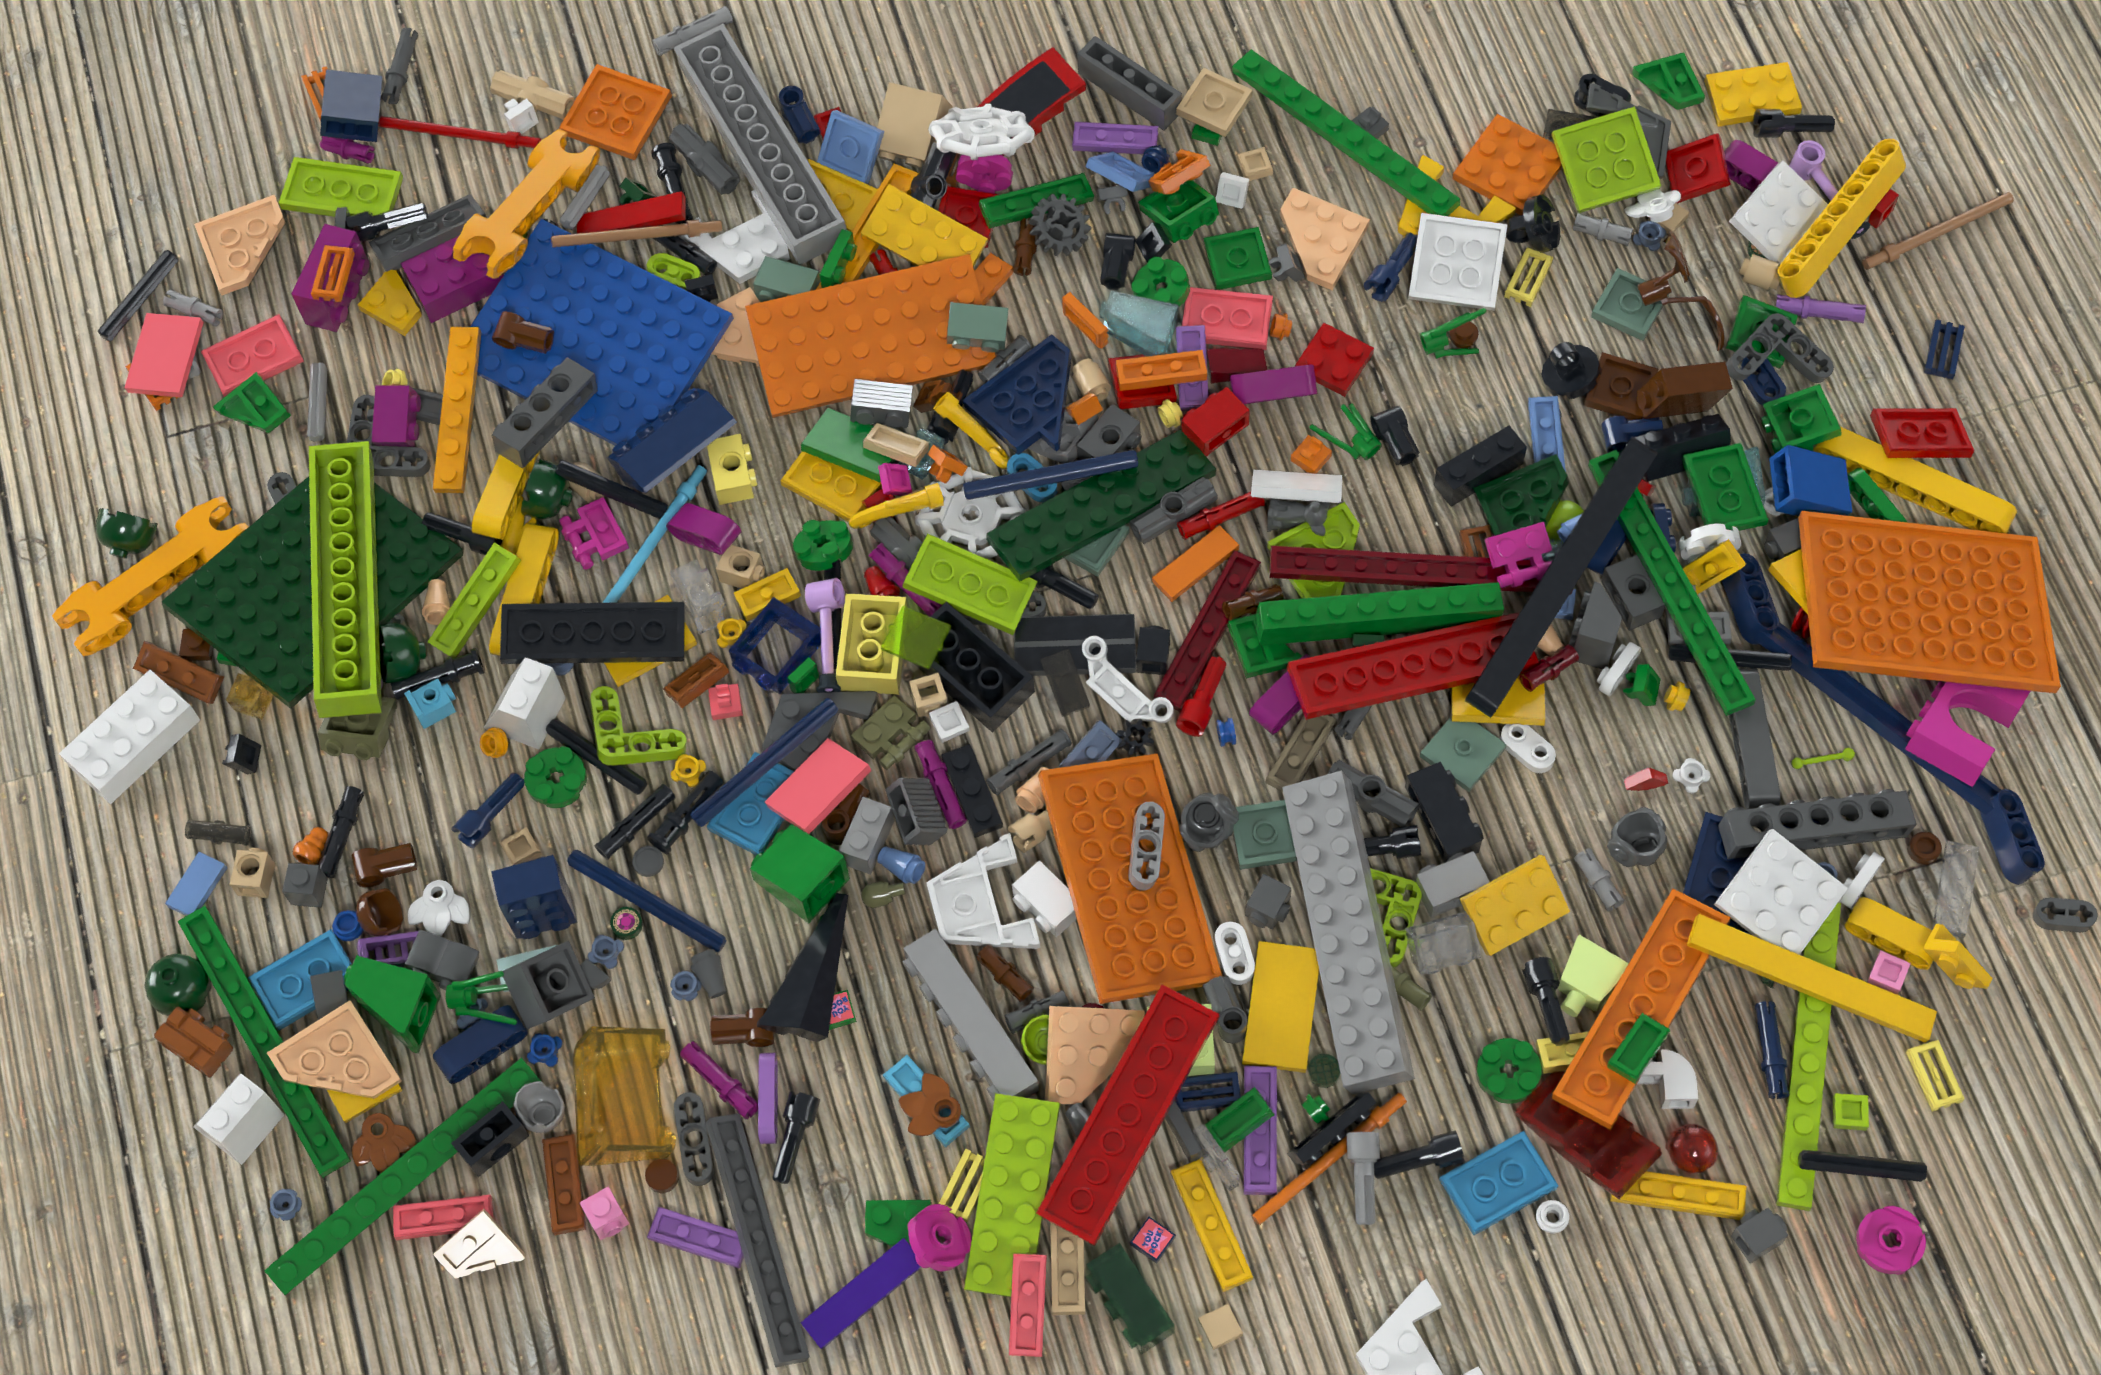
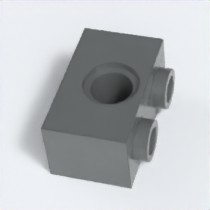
[1077,404,1142,460]
[1601,555,1665,631]

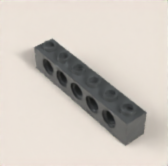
[1718,789,1917,859]

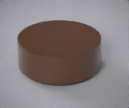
[1908,832,1942,865]
[645,1159,679,1193]

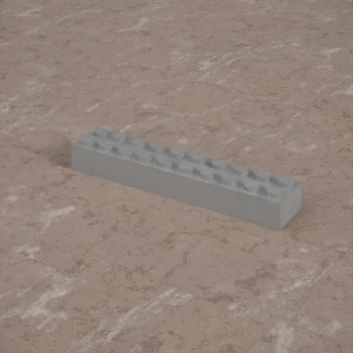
[674,24,847,265]
[1282,770,1415,1095]

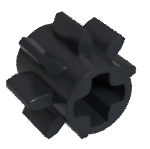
[1116,719,1154,758]

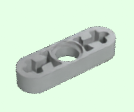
[1128,802,1165,890]

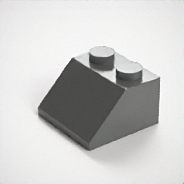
[503,941,595,1029]

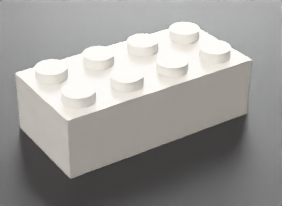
[59,670,200,804]

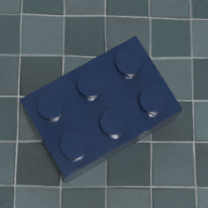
[491,855,578,939]

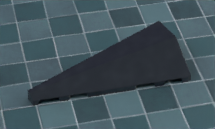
[756,893,849,1042]

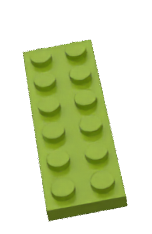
[964,1093,1060,1297]

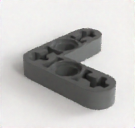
[1726,313,1834,383]
[347,395,431,477]

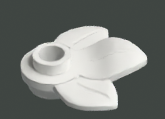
[1624,189,1681,222]
[408,880,470,936]

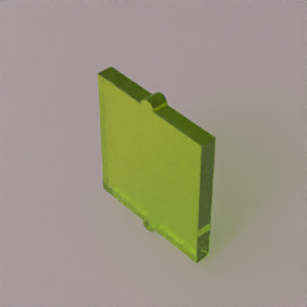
[881,606,951,669]

